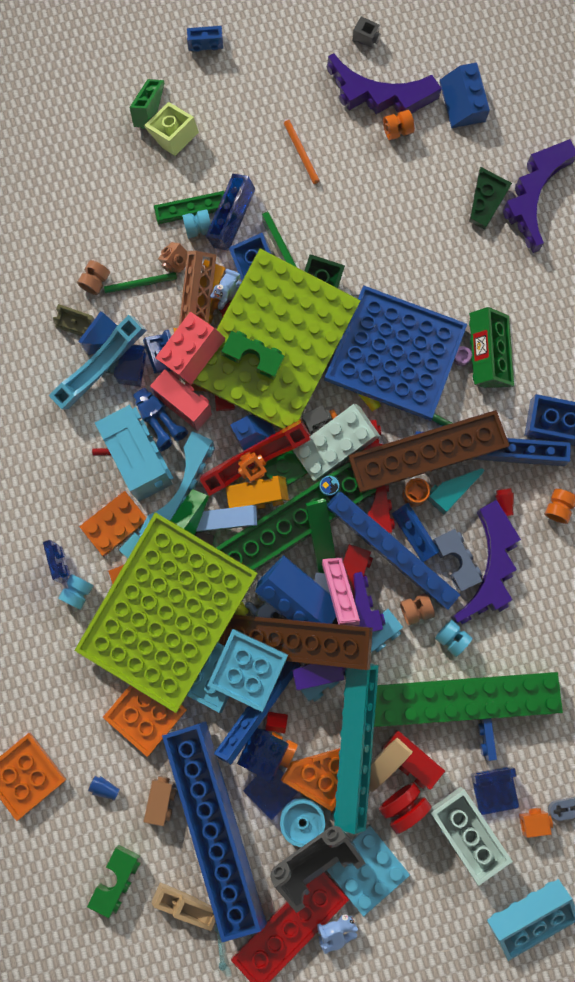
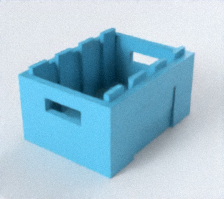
[95,405,174,502]

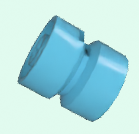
[182,209,213,239]
[58,574,94,610]
[435,619,473,657]

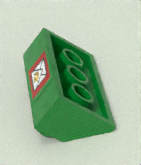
[469,307,514,388]

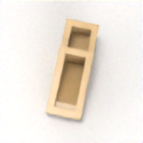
[369,738,413,792]
[152,882,216,931]

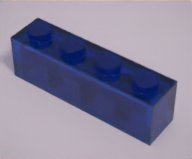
[206,174,255,251]

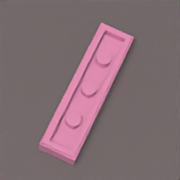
[322,558,360,626]

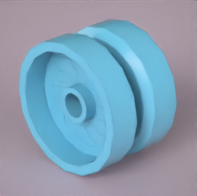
[280,797,325,847]

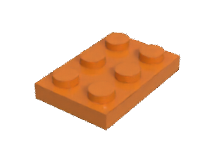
[79,491,147,557]

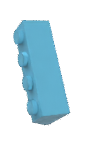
[487,879,575,961]

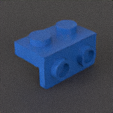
[187,26,223,52]
[143,330,172,374]

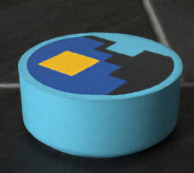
[319,476,339,496]

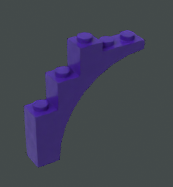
[326,53,442,114]
[503,139,575,253]
[451,500,521,624]
[292,572,386,690]

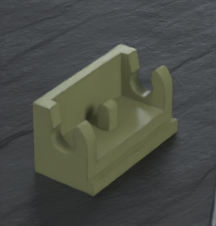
[53,304,94,337]

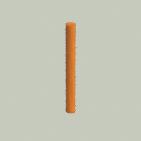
[284,120,320,184]

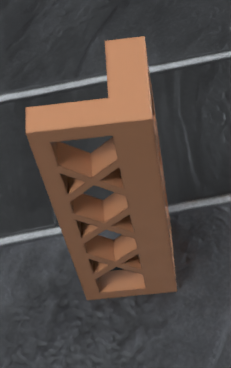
[179,251,216,326]

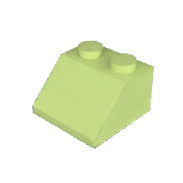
[144,102,199,156]

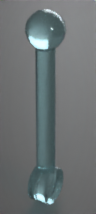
[214,925,227,971]

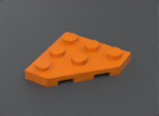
[281,748,340,812]

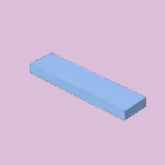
[196,505,257,532]

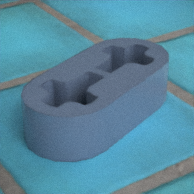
[548,797,575,821]

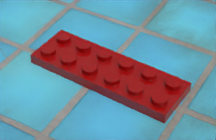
[231,872,349,982]

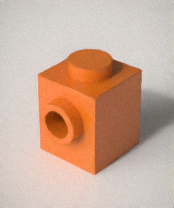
[519,808,553,838]

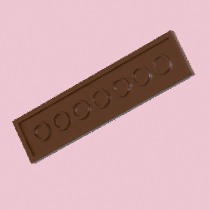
[348,410,509,493]
[220,614,373,670]

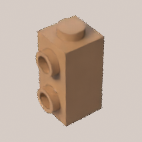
[144,776,177,826]

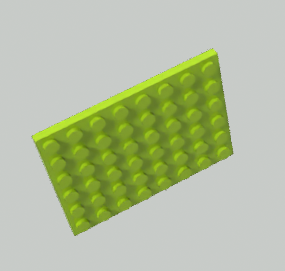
[193,249,361,429]
[74,513,258,713]

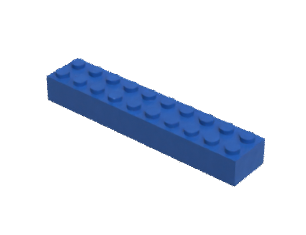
[162,721,267,942]

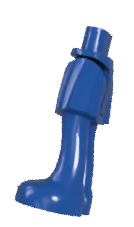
[133,388,188,452]

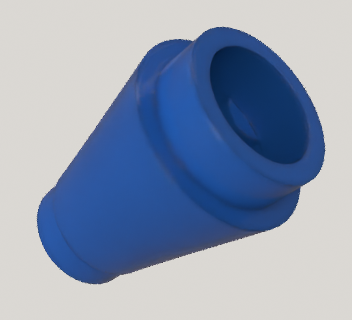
[88,776,120,801]

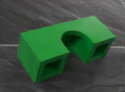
[221,331,284,380]
[87,845,141,918]

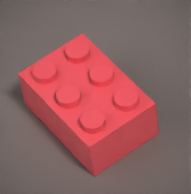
[156,312,226,384]
[150,369,212,431]

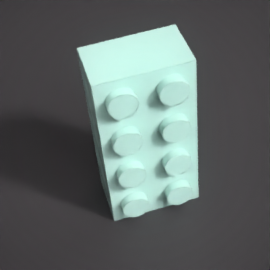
[293,404,381,481]
[429,787,513,886]

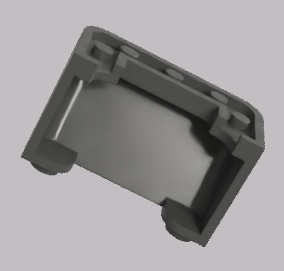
[270,826,366,913]

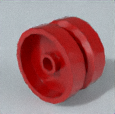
[378,782,432,834]

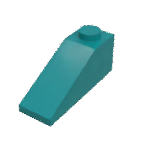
[427,468,485,515]

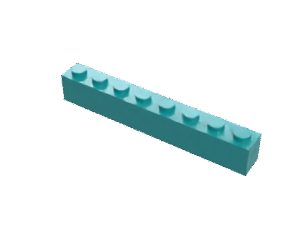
[334,664,379,834]

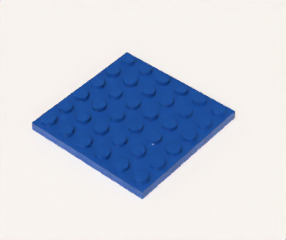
[324,285,467,421]

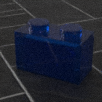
[114,344,147,387]

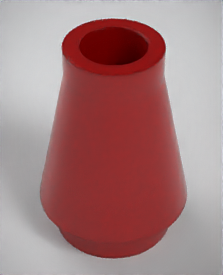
[495,488,514,516]

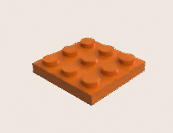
[102,685,188,757]
[0,732,67,821]

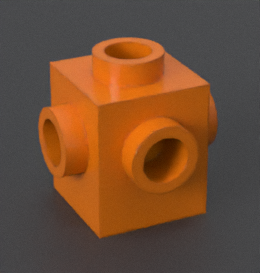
[237,452,267,482]

